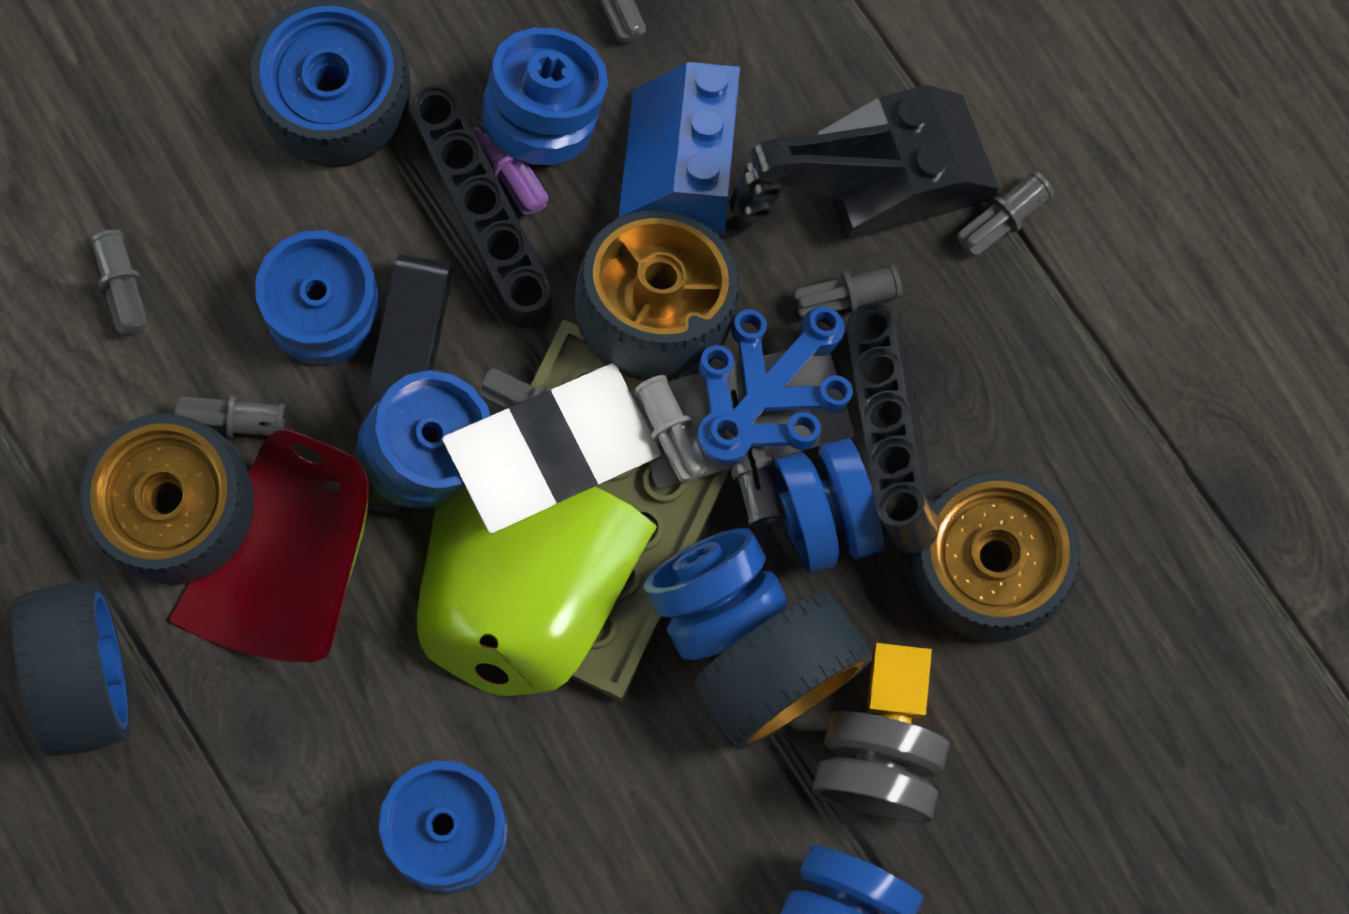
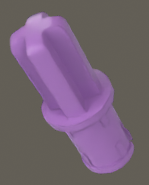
[473,122,549,216]

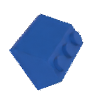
[618,62,740,234]

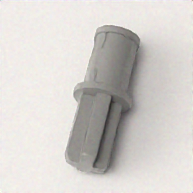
[634,375,708,483]

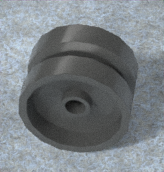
[812,711,950,823]

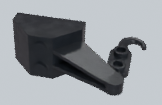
[717,85,999,240]

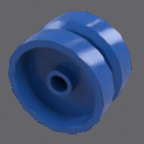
[480,27,608,165]
[256,230,381,365]
[357,370,491,509]
[773,437,884,575]
[643,528,789,660]
[379,760,508,894]
[780,845,924,914]

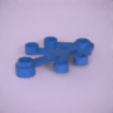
[697,307,853,464]

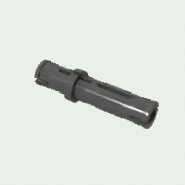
[712,361,783,527]

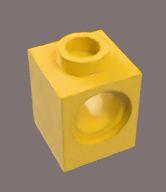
[866,643,932,724]

